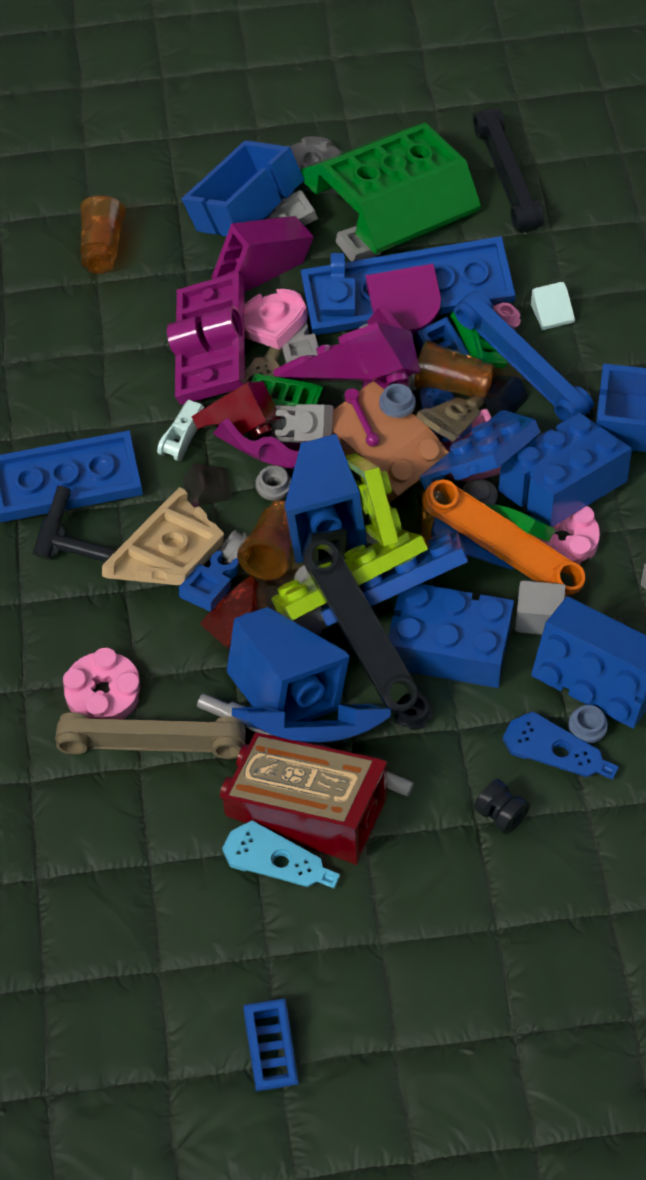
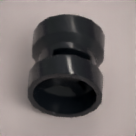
[474,778,530,835]

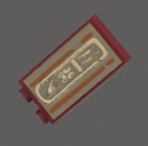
[220,732,387,865]

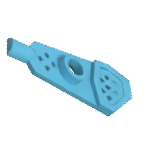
[222,820,340,889]

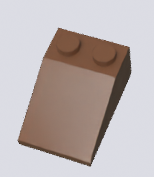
[332,381,449,504]

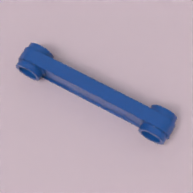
[454,290,594,422]

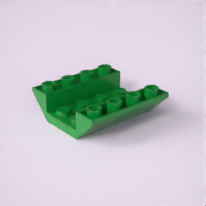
[300,122,481,255]

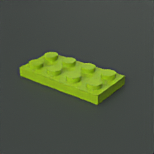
[345,453,401,546]
[271,529,428,621]

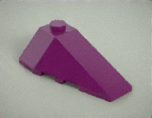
[273,322,420,386]

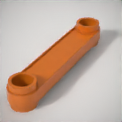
[423,480,585,597]

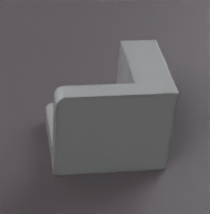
[515,580,566,635]

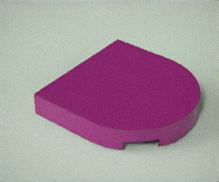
[366,264,441,335]

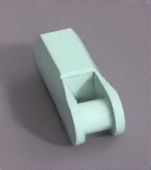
[157,400,204,462]

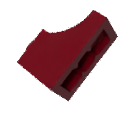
[191,381,282,440]

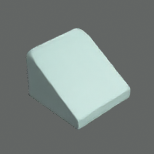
[531,282,575,330]

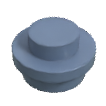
[379,384,416,418]
[569,705,608,743]

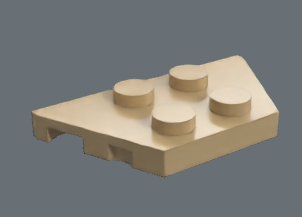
[102,487,224,585]

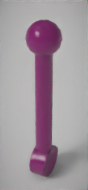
[345,388,380,447]

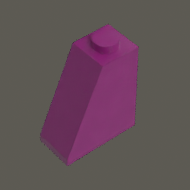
[212,216,314,293]

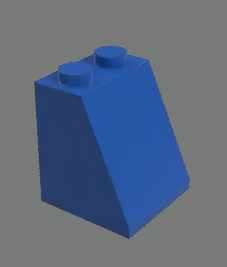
[285,434,367,564]
[227,607,350,722]

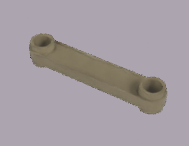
[55,712,247,759]

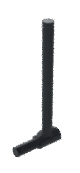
[32,485,117,562]

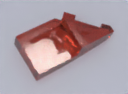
[199,576,258,649]

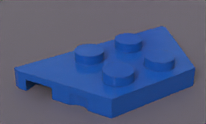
[419,410,541,490]

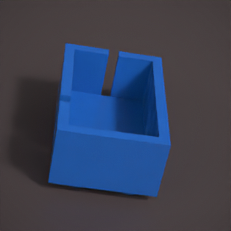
[181,140,304,237]
[596,363,646,452]
[498,412,632,527]
[388,584,514,688]
[531,596,646,729]

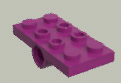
[167,272,245,405]

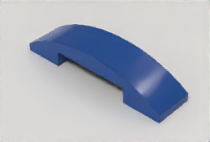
[232,703,391,742]

